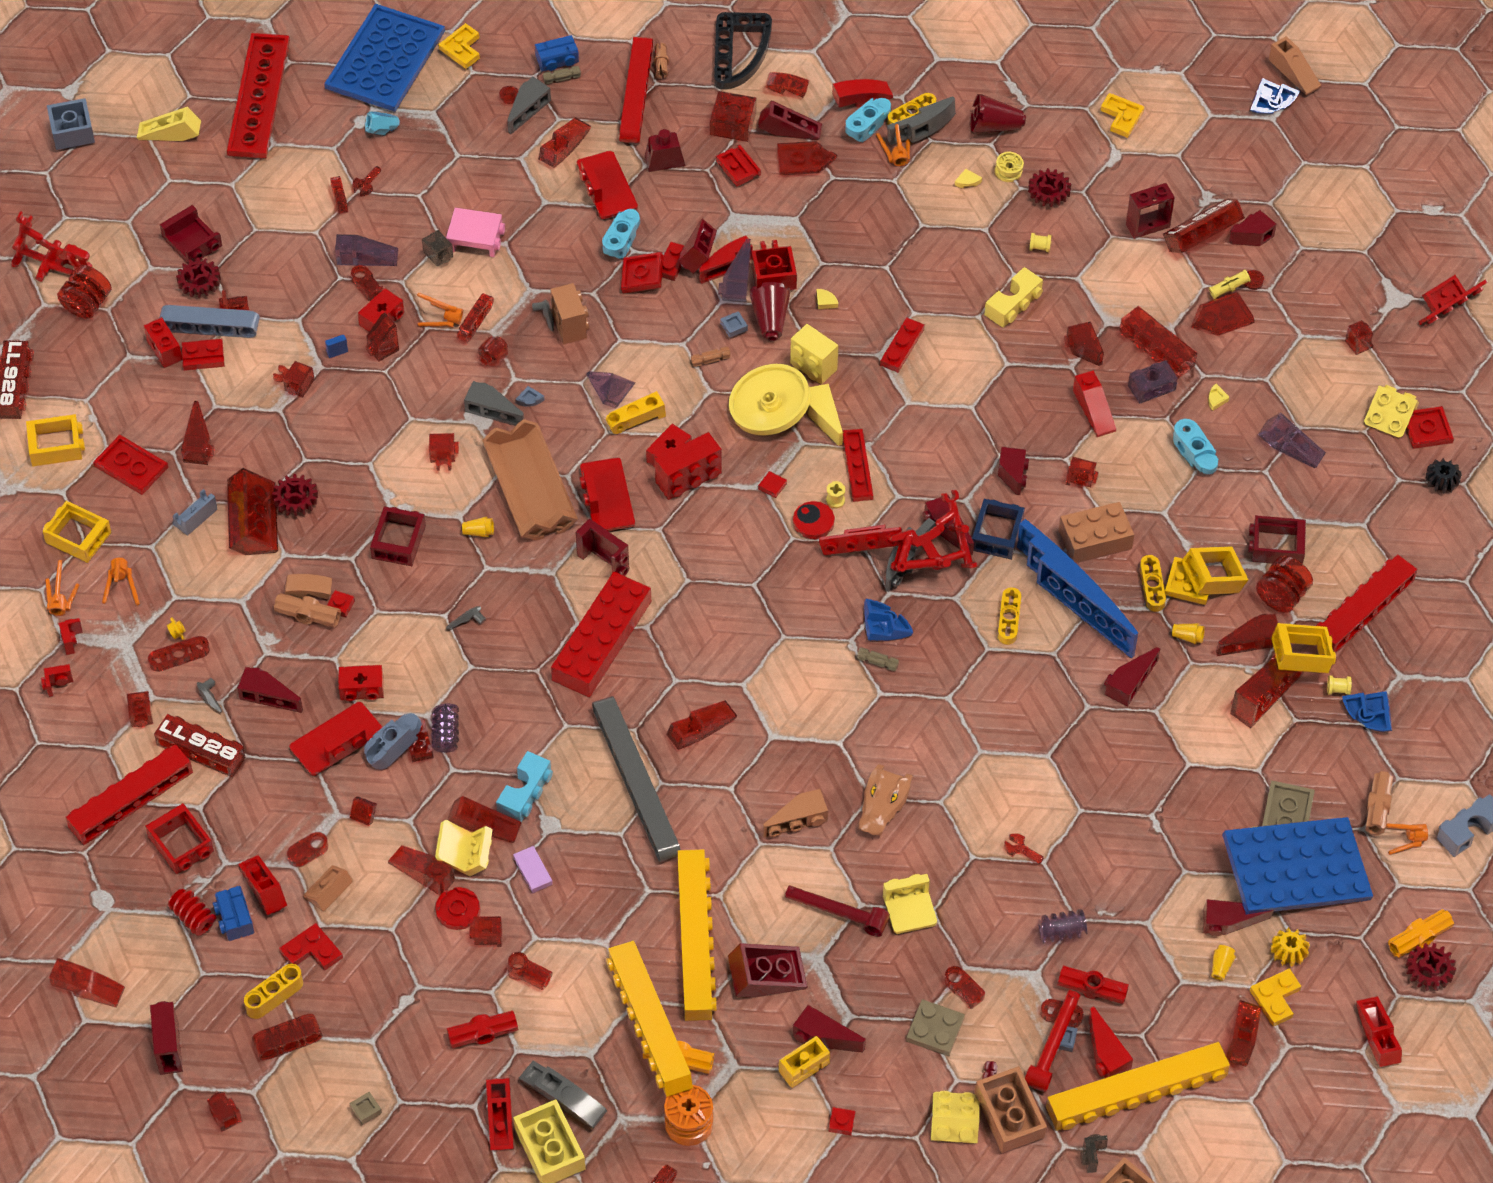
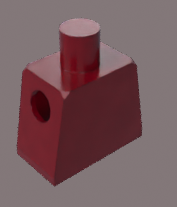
[645,129,685,172]

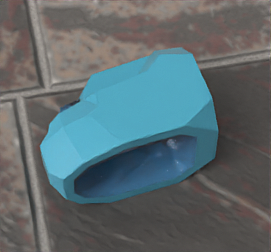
[365,112,400,135]

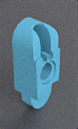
[845,98,891,142]
[602,209,640,259]
[1173,419,1219,474]

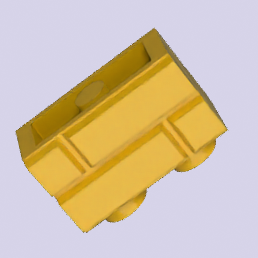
[779,1036,830,1088]

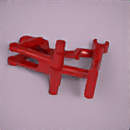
[11,211,93,282]
[889,490,978,572]

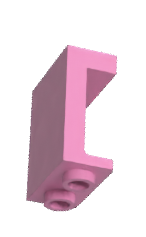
[446,208,505,257]

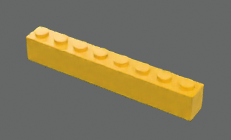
[678,849,717,1021]
[606,941,693,1097]
[1046,1042,1230,1131]

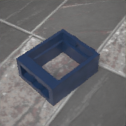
[972,499,1025,560]

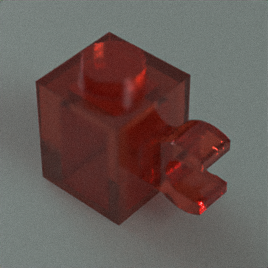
[273,361,315,398]
[429,433,459,471]

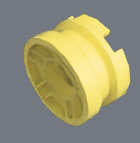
[995,152,1024,182]

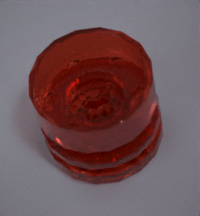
[57,264,112,319]
[1256,556,1313,613]

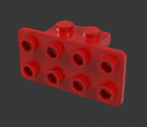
[577,151,638,219]
[579,457,635,531]
[289,702,382,776]

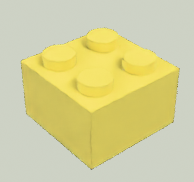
[790,324,838,385]

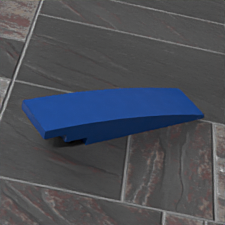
[1017,519,1138,658]

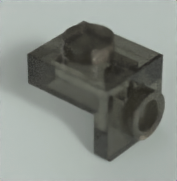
[1080,1134,1108,1173]

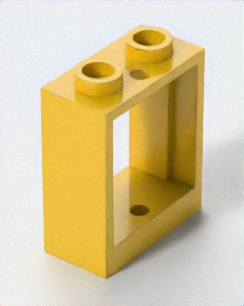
[26,414,85,467]
[43,501,111,563]
[1181,547,1248,595]
[1272,623,1336,673]

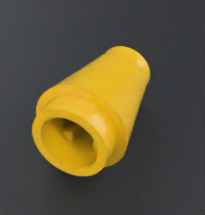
[462,516,494,537]
[1172,623,1205,644]
[1211,945,1236,981]

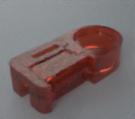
[330,176,348,214]
[351,265,383,301]
[944,966,985,1009]

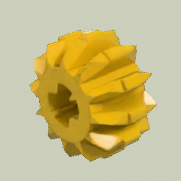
[1271,927,1310,968]

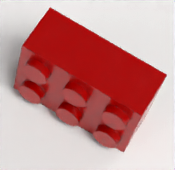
[655,432,722,500]

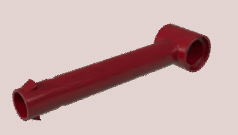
[785,885,890,937]

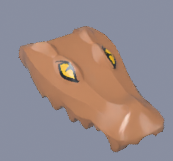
[858,764,913,837]

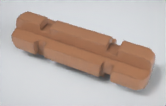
[691,346,731,367]

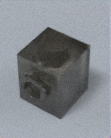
[422,230,453,267]

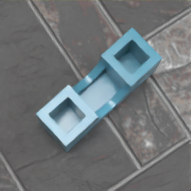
[496,751,553,823]

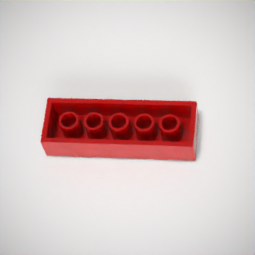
[551,571,652,698]

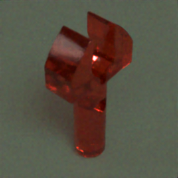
[353,166,381,197]
[1004,833,1044,864]

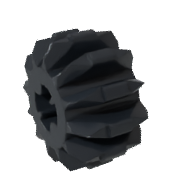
[1425,458,1462,494]

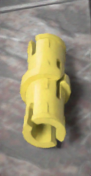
[1209,270,1251,299]

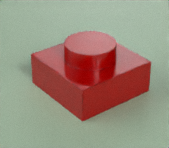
[327,590,355,618]
[829,1107,856,1136]

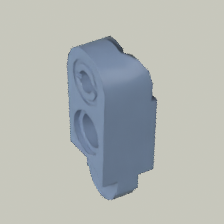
[364,713,422,770]

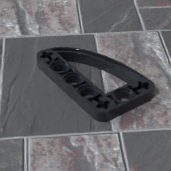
[714,12,772,90]

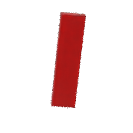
[842,429,874,502]

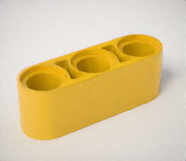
[244,964,303,1019]

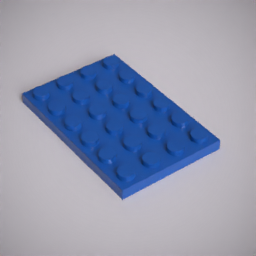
[324,4,445,112]
[1222,817,1373,915]

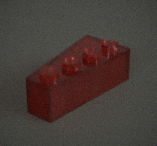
[1230,655,1304,728]

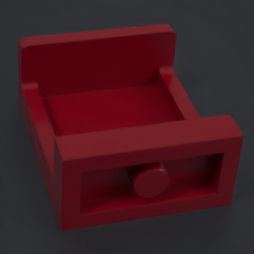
[160,205,222,264]
[576,518,630,576]

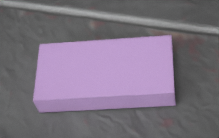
[513,846,553,893]

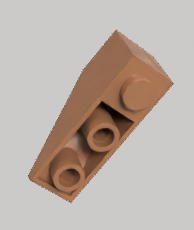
[1269,36,1321,96]
[763,789,828,838]

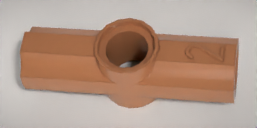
[274,593,341,628]
[1365,771,1393,836]

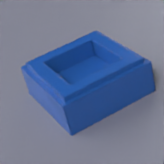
[325,334,348,358]

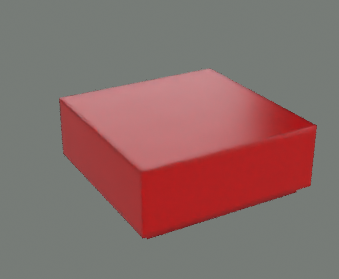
[758,471,787,498]

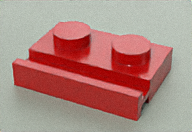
[716,145,761,187]
[182,338,225,371]

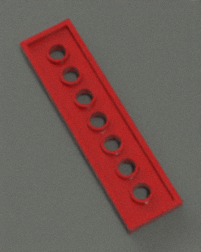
[227,33,290,158]

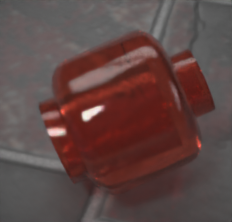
[478,336,508,367]

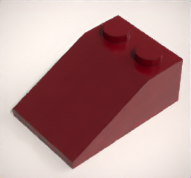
[728,943,808,997]

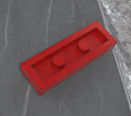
[880,317,925,373]

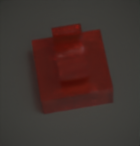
[349,796,377,826]

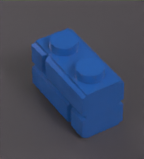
[535,35,579,72]
[213,886,255,941]

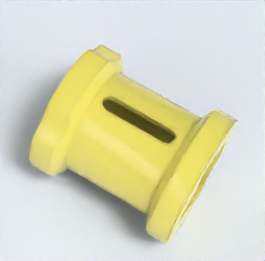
[1029,233,1051,253]
[826,481,845,509]
[1327,675,1352,696]

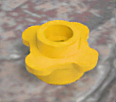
[167,617,186,640]

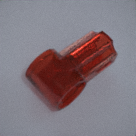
[507,952,553,990]

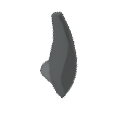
[532,299,554,332]
[446,606,486,629]
[197,678,222,713]

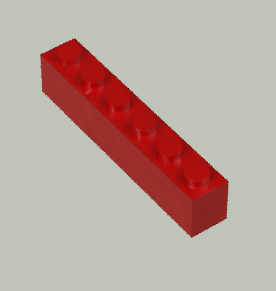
[1316,554,1418,653]
[66,744,193,846]

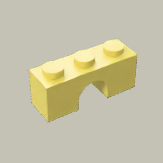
[984,267,1043,328]

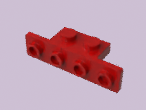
[1418,275,1488,325]
[819,524,902,555]

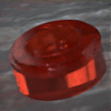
[1244,270,1264,290]

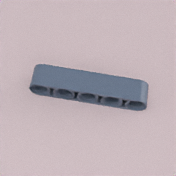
[160,305,260,338]

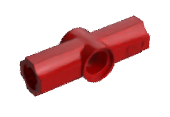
[1057,965,1129,1004]
[447,1010,519,1048]

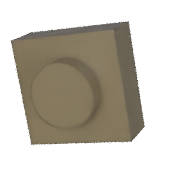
[349,1092,382,1125]

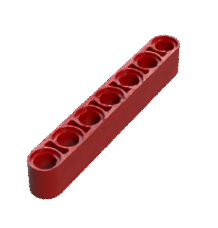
[619,37,653,144]

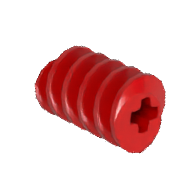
[168,889,217,936]

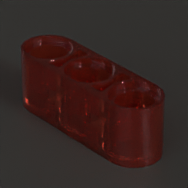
[252,1014,323,1060]

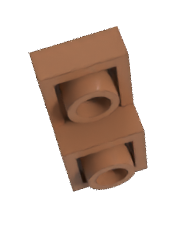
[285,574,332,599]

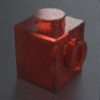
[127,691,153,727]

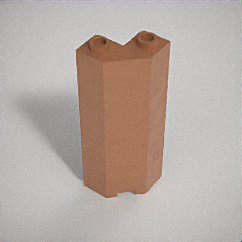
[482,419,578,541]

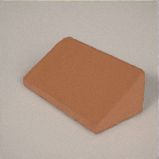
[303,865,353,911]

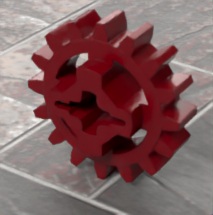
[1028,168,1071,207]
[176,258,221,298]
[272,474,318,517]
[1406,943,1456,991]

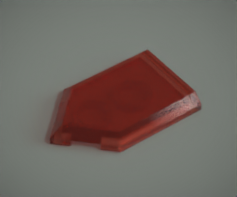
[777,141,837,175]
[1191,292,1255,336]

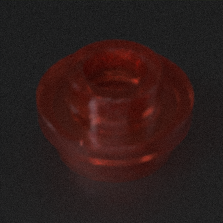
[499,86,518,104]

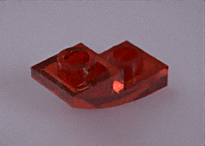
[765,72,809,98]
[409,718,434,763]

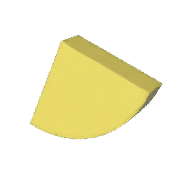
[955,169,982,188]
[816,289,838,309]
[1208,384,1229,411]

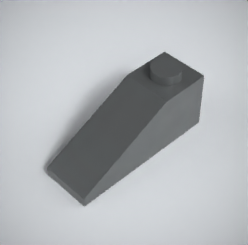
[508,77,551,134]
[464,381,524,426]

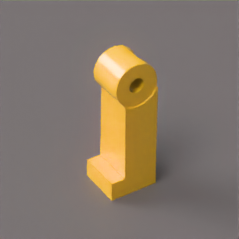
[605,391,666,434]

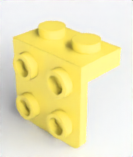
[1364,385,1419,438]
[435,820,493,876]
[883,874,937,934]
[931,1091,979,1143]

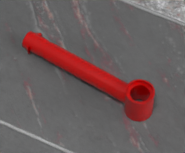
[1025,990,1081,1093]

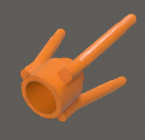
[876,124,911,167]
[417,293,464,328]
[102,557,140,606]
[45,560,80,616]
[1386,823,1428,855]

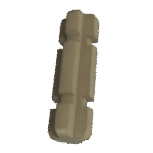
[543,66,581,84]
[857,647,899,671]

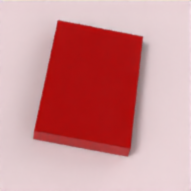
[93,434,169,495]

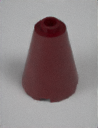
[970,94,1026,133]
[750,282,790,341]

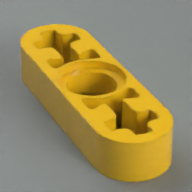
[887,93,936,125]
[1140,555,1166,612]
[998,587,1021,645]

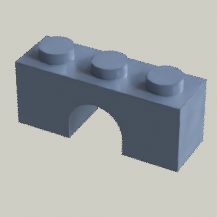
[1436,794,1493,857]

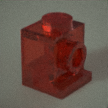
[1345,320,1374,355]
[1066,457,1099,488]
[469,916,502,947]
[207,1092,243,1132]

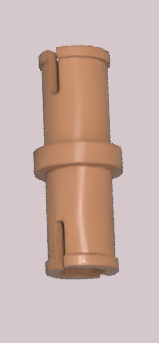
[654,43,669,79]

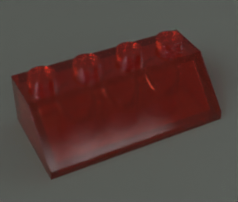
[227,468,278,555]

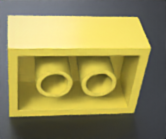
[513,1100,586,1183]

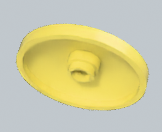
[729,364,811,435]

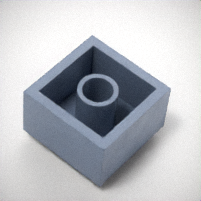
[47,98,95,150]

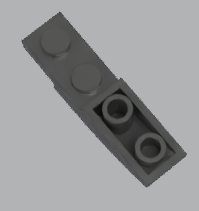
[887,96,956,145]
[885,518,935,592]
[519,1061,607,1129]

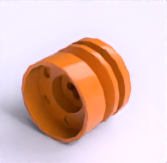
[664,1085,713,1146]

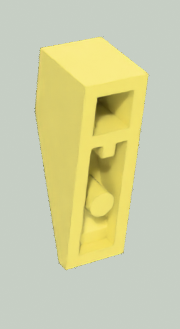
[137,107,201,141]
[807,384,843,446]

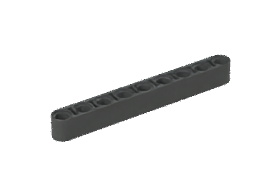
[592,696,681,862]

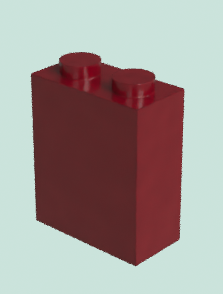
[150,1001,183,1075]

